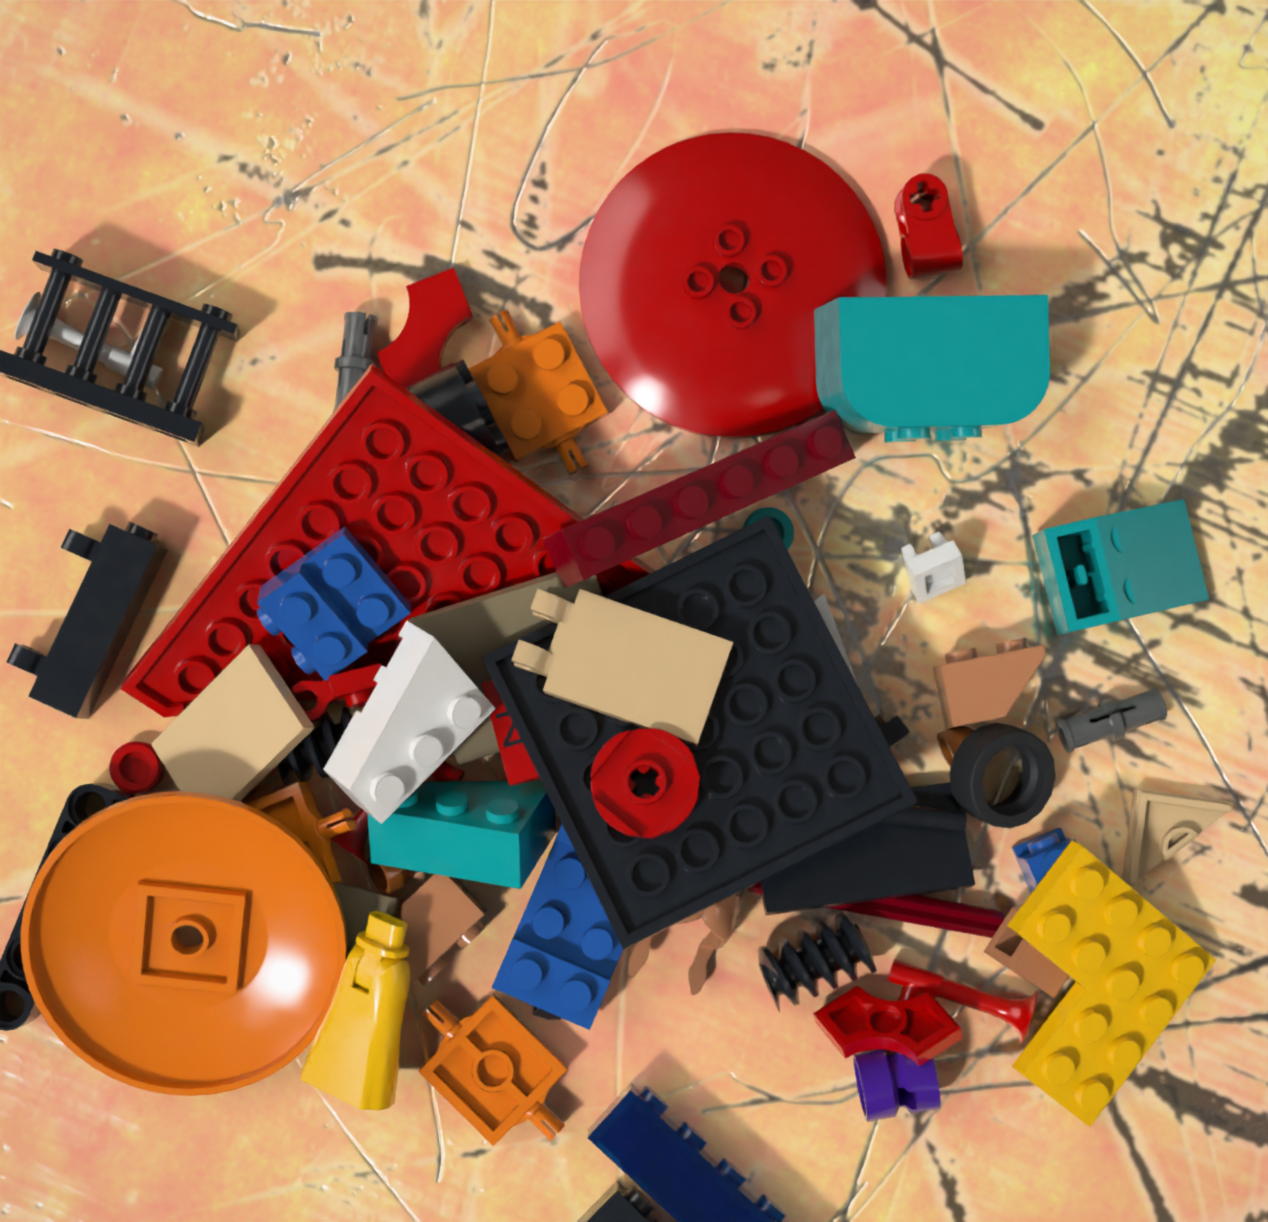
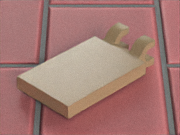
[511,589,733,746]

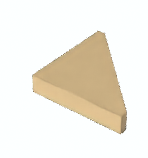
[1122,789,1233,886]

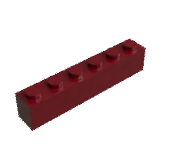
[542,410,856,588]

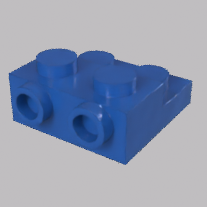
[257,527,411,681]

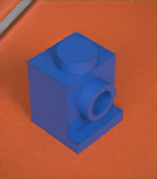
[1011,827,1076,893]

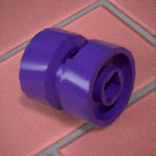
[853,1049,941,1122]

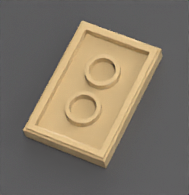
[151,645,315,802]

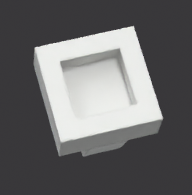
[901,532,966,604]

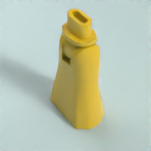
[300,911,410,1111]

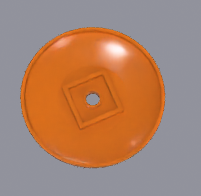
[21,791,347,1096]

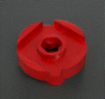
[590,728,700,839]

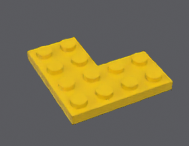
[1007,840,1216,1127]

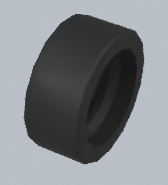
[950,722,1056,829]

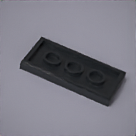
[760,782,975,916]

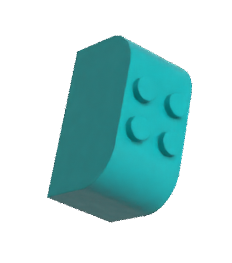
[814,295,1050,443]

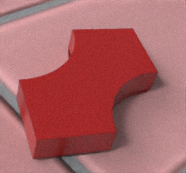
[376,268,474,388]
[813,986,963,1067]

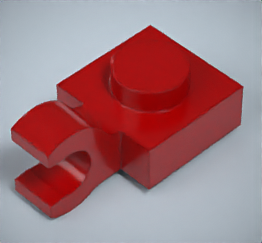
[292,663,381,723]

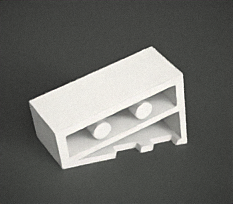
[323,620,496,824]

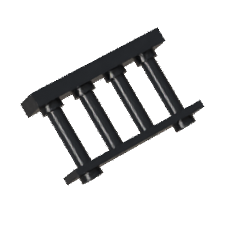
[0,248,240,447]

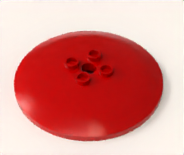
[579,132,887,439]

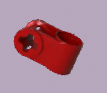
[894,173,963,280]

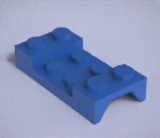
[491,824,623,1030]

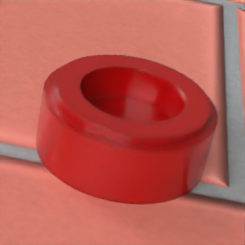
[109,741,165,794]

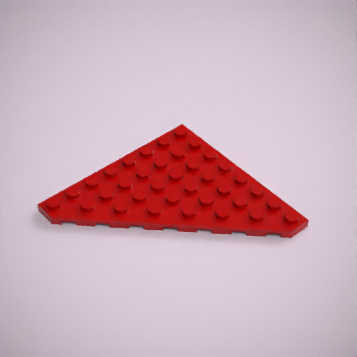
[120,364,655,718]

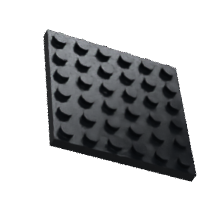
[481,515,918,950]

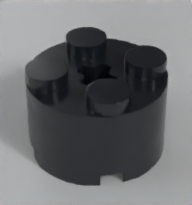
[405,360,510,457]

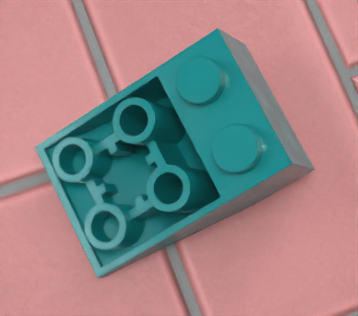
[1032,499,1210,636]

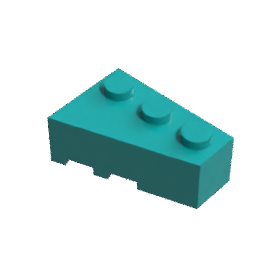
[368,780,556,889]

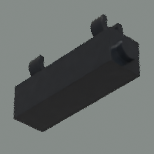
[6,521,168,719]

